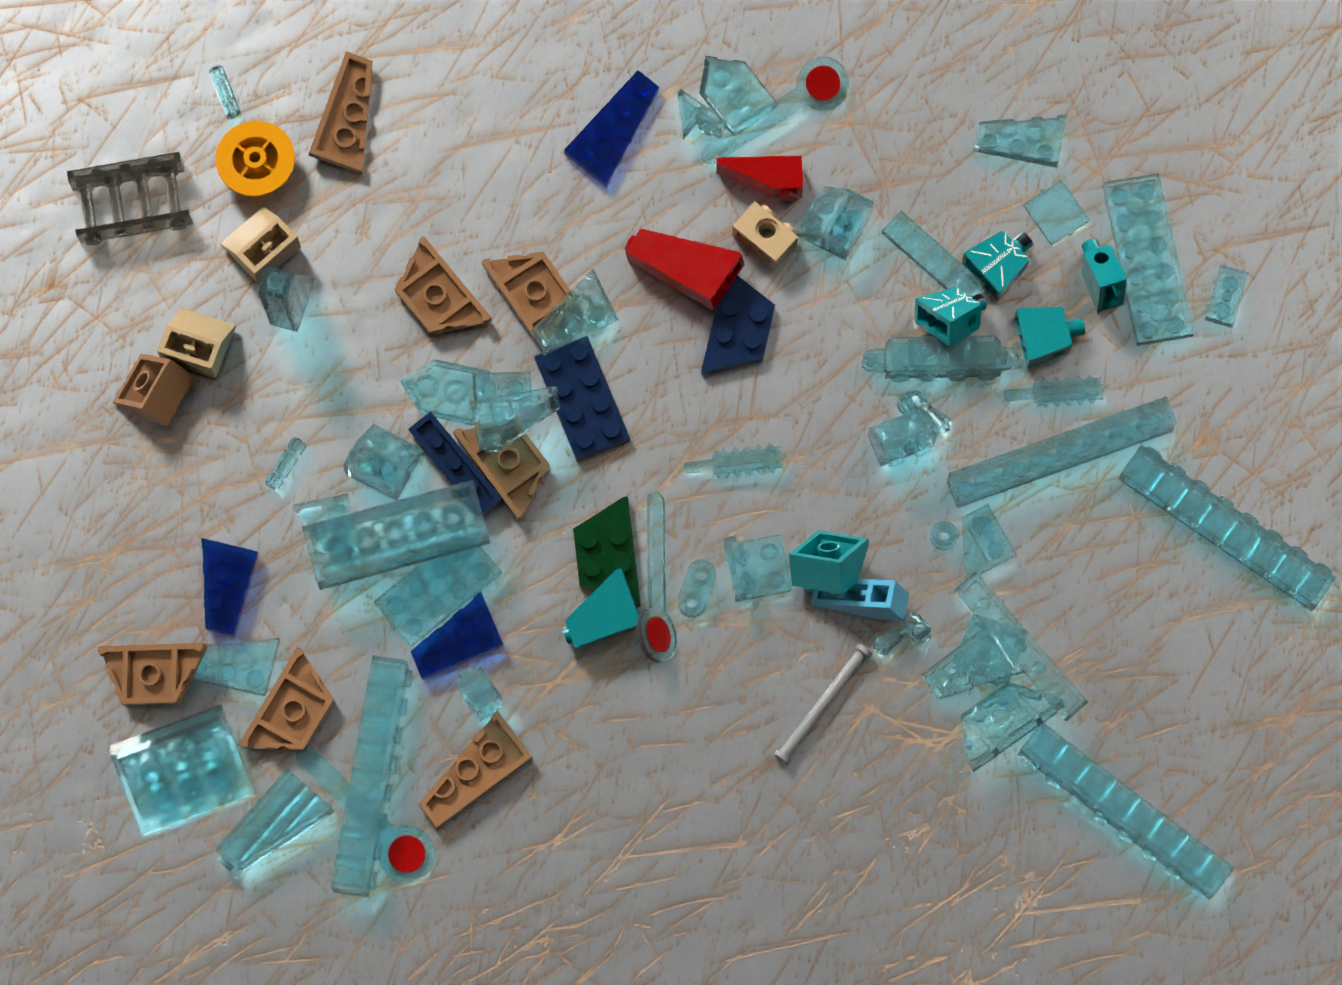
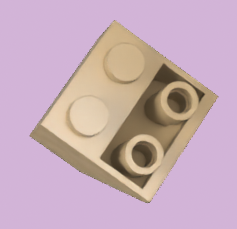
[220,207,301,284]
[157,308,236,379]

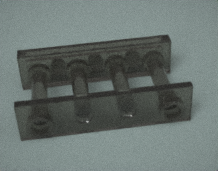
[67,152,193,246]

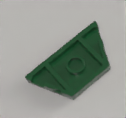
[573,496,641,608]

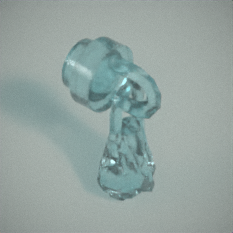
[897,390,952,434]
[873,612,932,655]

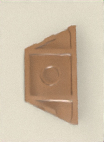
[395,236,492,335]
[481,252,575,352]
[453,419,550,521]
[98,643,207,705]
[238,647,335,752]

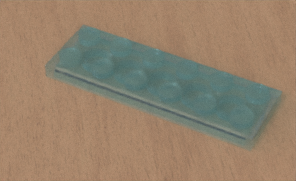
[1102,173,1194,346]

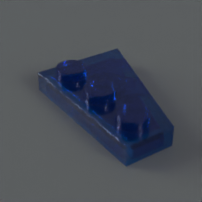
[201,538,259,637]
[410,592,504,680]

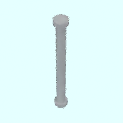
[774,644,872,765]

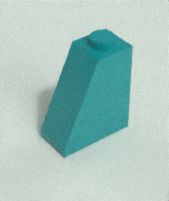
[562,568,643,648]

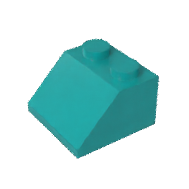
[789,530,869,596]

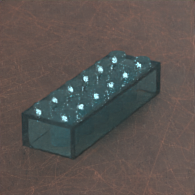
[302,480,490,590]

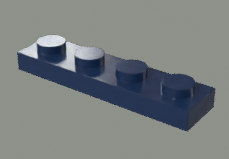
[408,411,503,519]

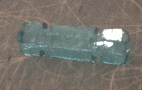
[209,65,241,119]
[265,437,306,491]

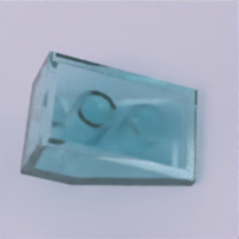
[470,386,560,453]

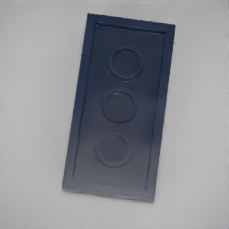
[534,336,630,462]

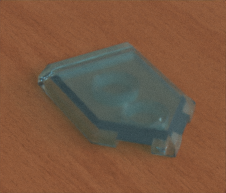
[699,55,778,136]
[399,359,490,426]

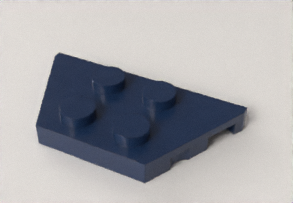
[701,276,775,375]

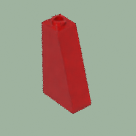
[625,228,745,311]

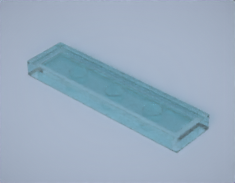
[882,210,986,297]

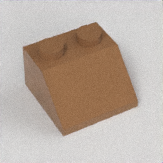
[113,353,195,426]

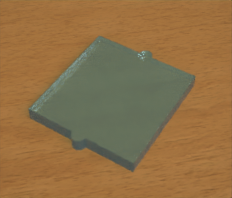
[1023,180,1090,245]

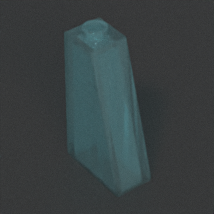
[258,266,315,332]
[215,769,334,873]

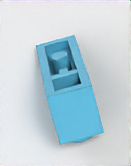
[811,579,909,621]

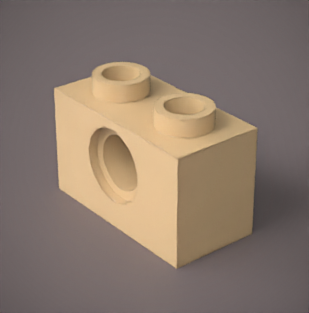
[732,201,798,270]

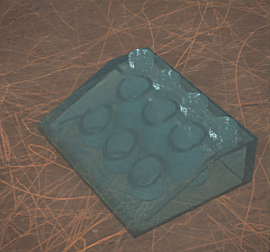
[110,704,254,835]

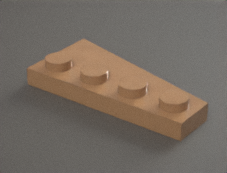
[308,51,373,175]
[419,711,533,829]

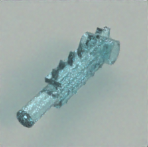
[1004,374,1107,408]
[684,443,787,479]

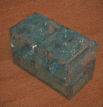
[456,666,504,722]

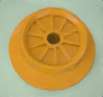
[215,121,295,197]

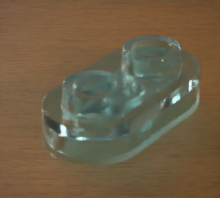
[677,559,716,618]

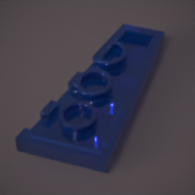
[564,70,659,188]

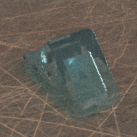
[677,89,726,140]

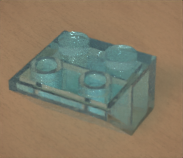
[796,186,874,261]
[868,408,938,467]
[343,424,425,501]

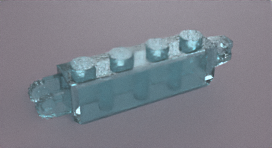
[862,335,1023,382]

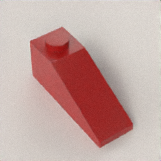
[716,155,803,201]

